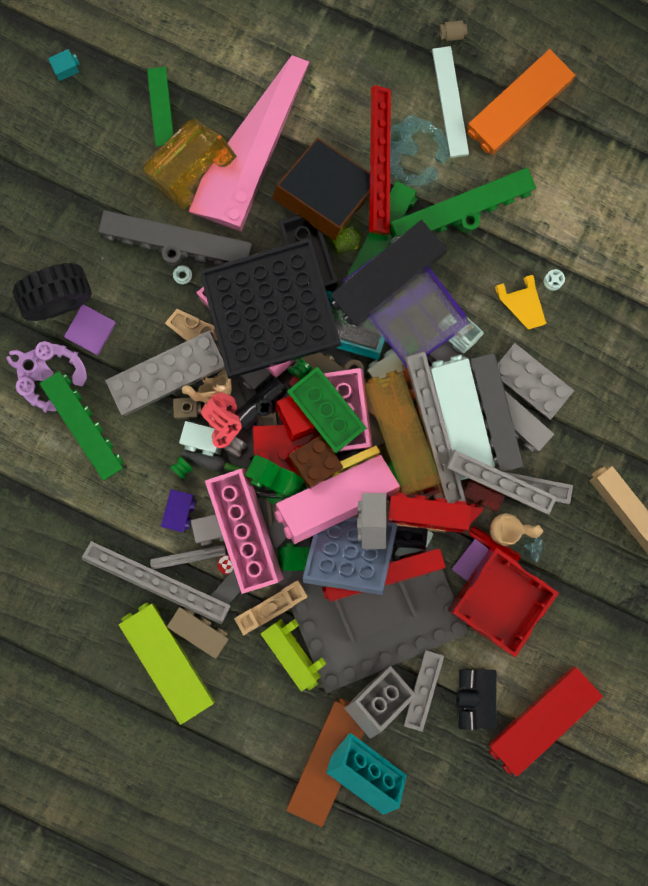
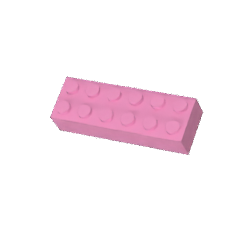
[205,467,284,594]

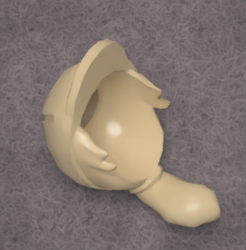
[182,369,232,403]
[490,513,543,546]

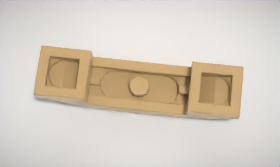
[234,580,308,635]

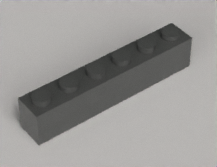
[470,352,524,472]

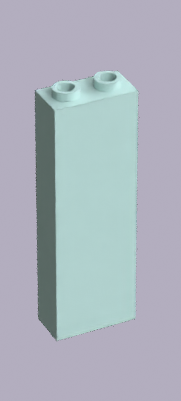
[429,355,495,481]

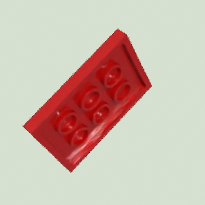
[253,425,331,483]

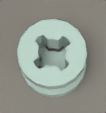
[544,269,565,291]

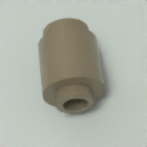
[440,20,467,41]

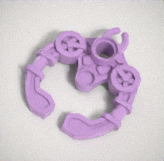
[6,341,87,413]

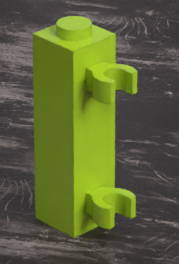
[261,619,327,692]

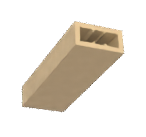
[589,466,648,554]

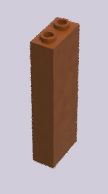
[286,698,364,827]

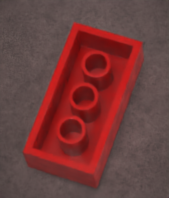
[387,493,472,533]

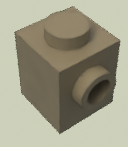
[173,398,202,420]

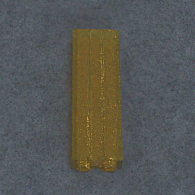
[365,370,441,495]

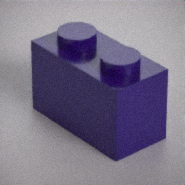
[161,489,197,533]

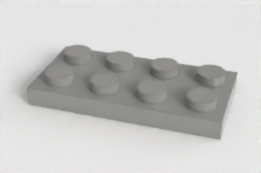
[498,343,574,421]

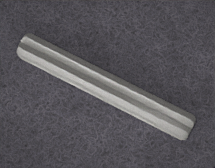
[150,545,226,569]

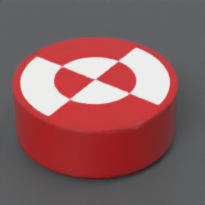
[217,555,233,574]

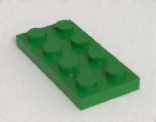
[287,366,367,453]

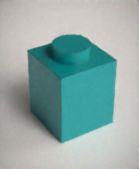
[48,49,80,81]

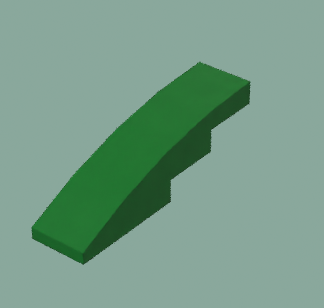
[147,67,175,146]

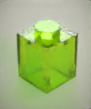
[331,226,361,256]

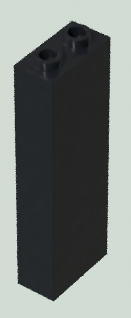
[330,219,447,328]

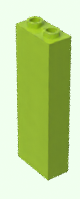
[119,602,215,725]

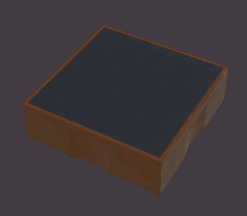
[272,137,370,241]

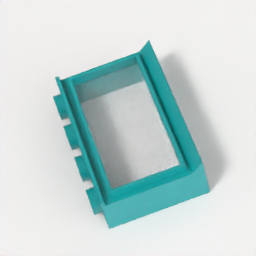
[326,290,389,360]

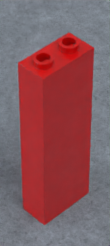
[322,548,446,602]
[488,666,603,777]

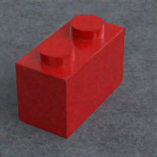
[276,396,315,442]

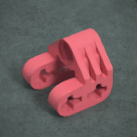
[201,392,242,448]

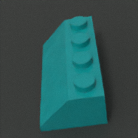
[326,733,407,815]

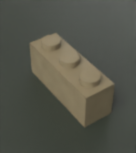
[167,607,230,659]

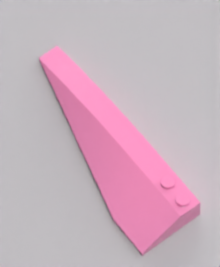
[189,55,309,232]

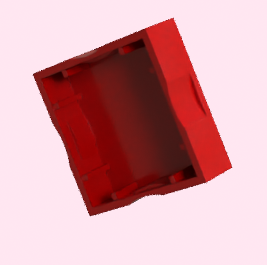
[447,547,559,658]

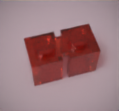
[463,479,505,512]

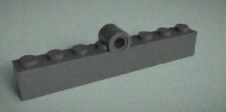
[98,210,253,267]

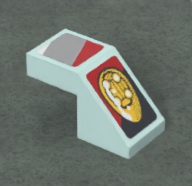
[393,531,434,561]

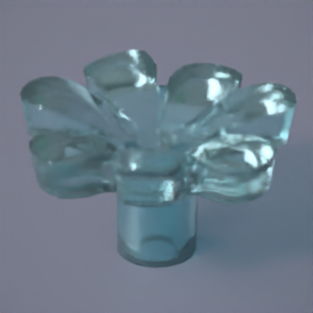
[524,537,544,563]

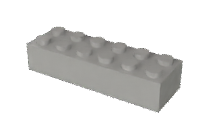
[105,331,225,416]

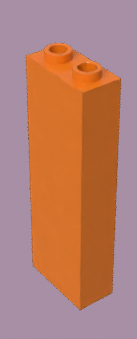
[466,49,576,156]

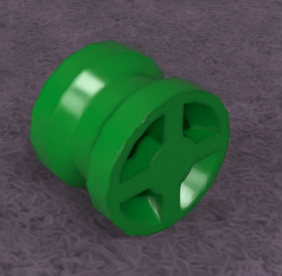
[288,358,312,380]
[170,456,194,480]

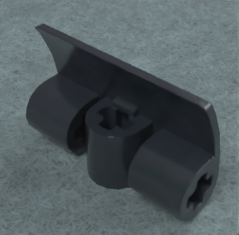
[234,377,288,432]
[456,669,497,730]

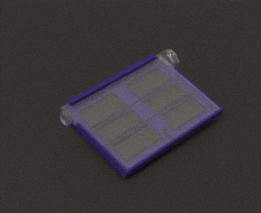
[342,235,474,370]

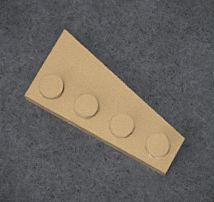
[165,309,219,345]

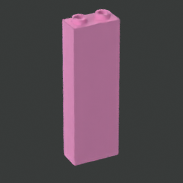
[274,455,400,544]

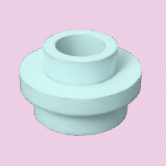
[173,265,192,285]

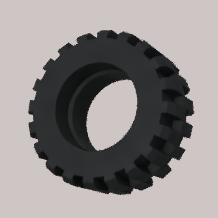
[13,263,92,321]

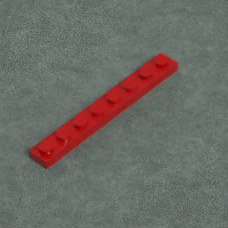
[369,85,391,236]

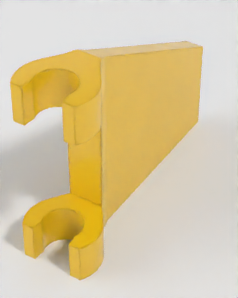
[495,275,546,330]

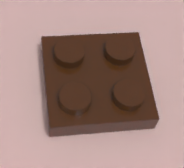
[288,435,343,489]

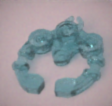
[390,115,450,186]

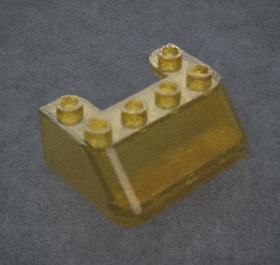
[143,119,237,210]

